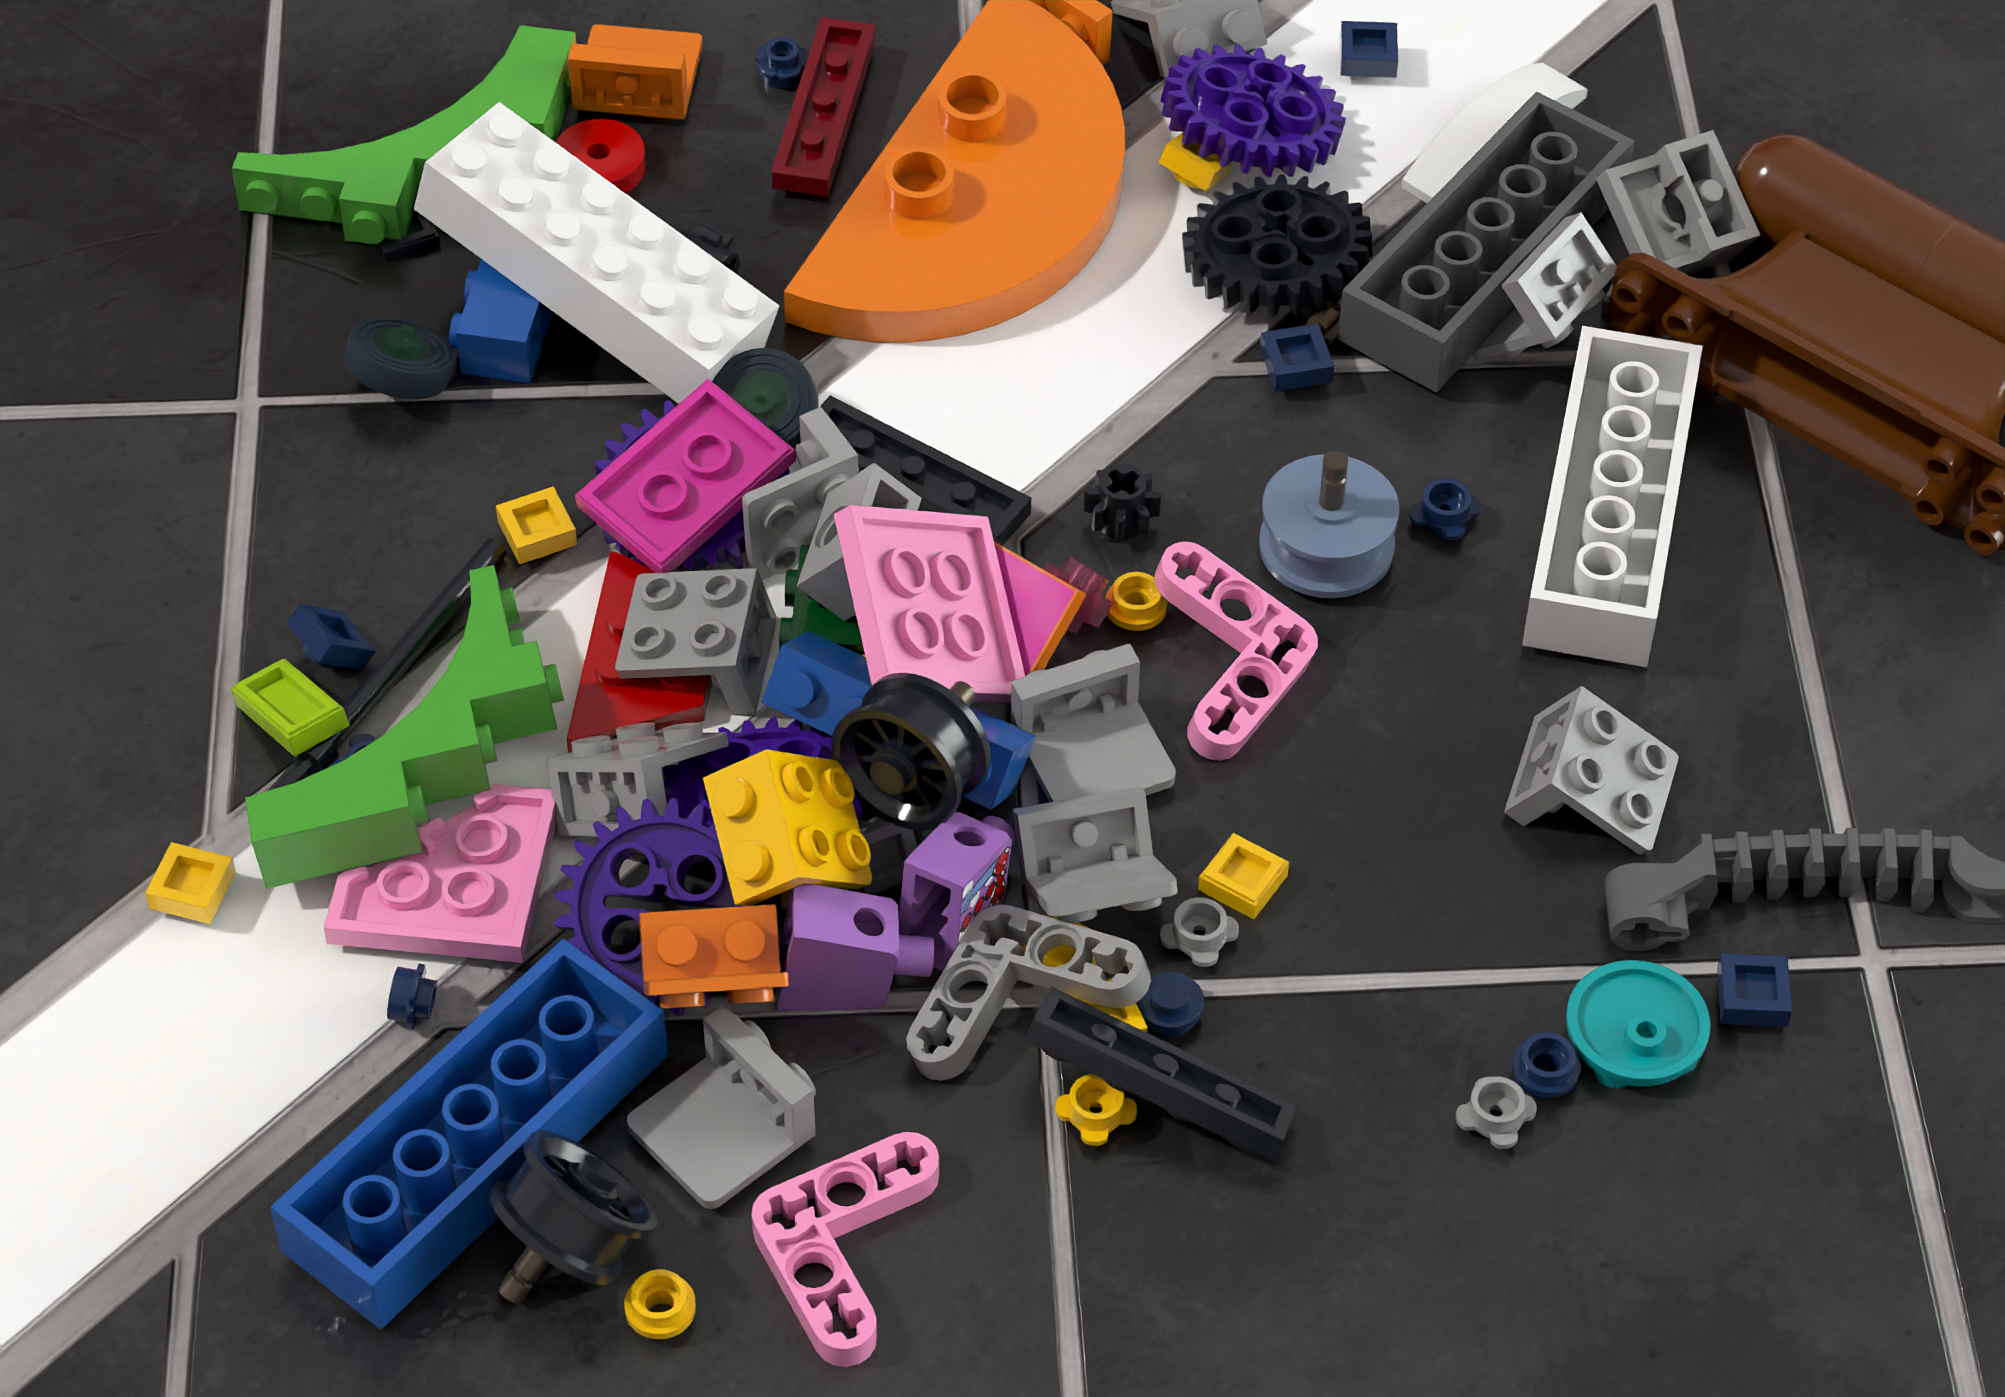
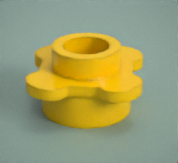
[1055,1074,1137,1146]

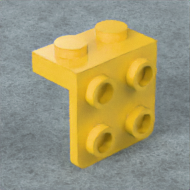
[703,749,872,906]

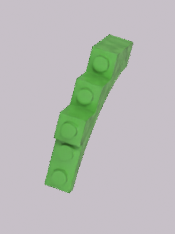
[232,25,576,245]
[245,565,564,889]

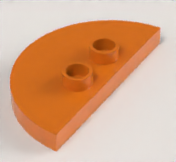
[784,0,1125,343]

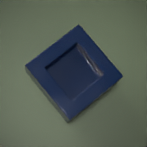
[1340,21,1398,78]
[1260,323,1334,392]
[287,604,376,671]
[1717,953,1792,1027]

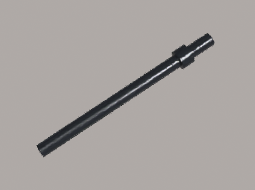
[268,538,507,791]

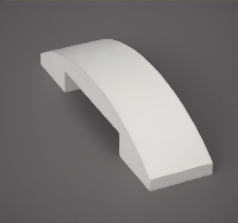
[1401,63,1588,203]

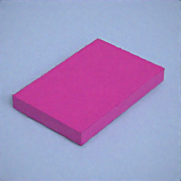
[575,379,796,573]

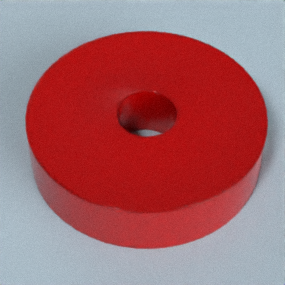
[555,119,646,194]

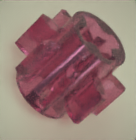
[1043,556,1114,634]

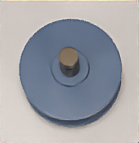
[1259,451,1400,598]

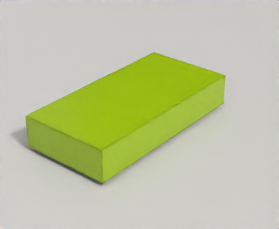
[230,659,350,757]

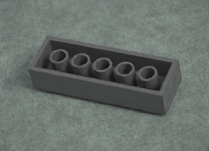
[1338,91,1635,393]

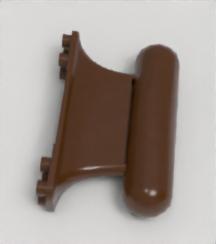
[1605,133,2005,555]

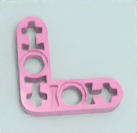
[1155,541,1318,761]
[752,1132,939,1367]

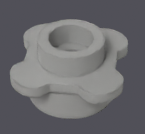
[1160,897,1239,967]
[1456,1077,1537,1149]

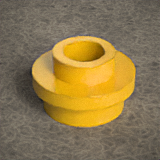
[1105,572,1168,631]
[624,1269,696,1339]

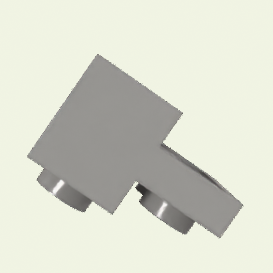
[1596,130,1760,275]
[797,463,922,621]

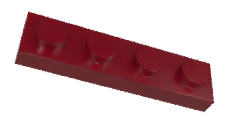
[771,17,876,197]

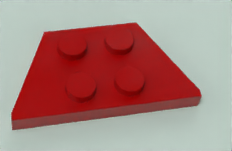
[566,552,712,753]

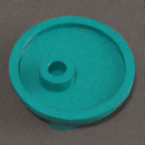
[1566,960,1711,1088]

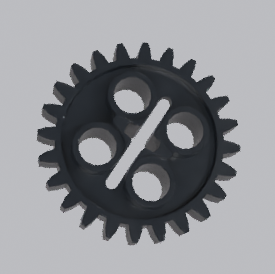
[1182,174,1373,317]

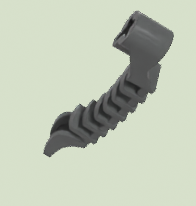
[1604,828,2005,951]

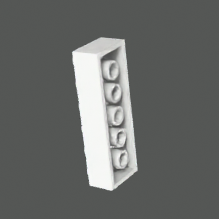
[414,102,779,404]
[1522,326,1703,667]

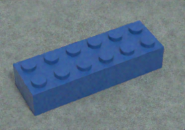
[270,939,668,1330]

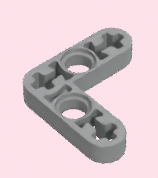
[906,905,1151,1081]

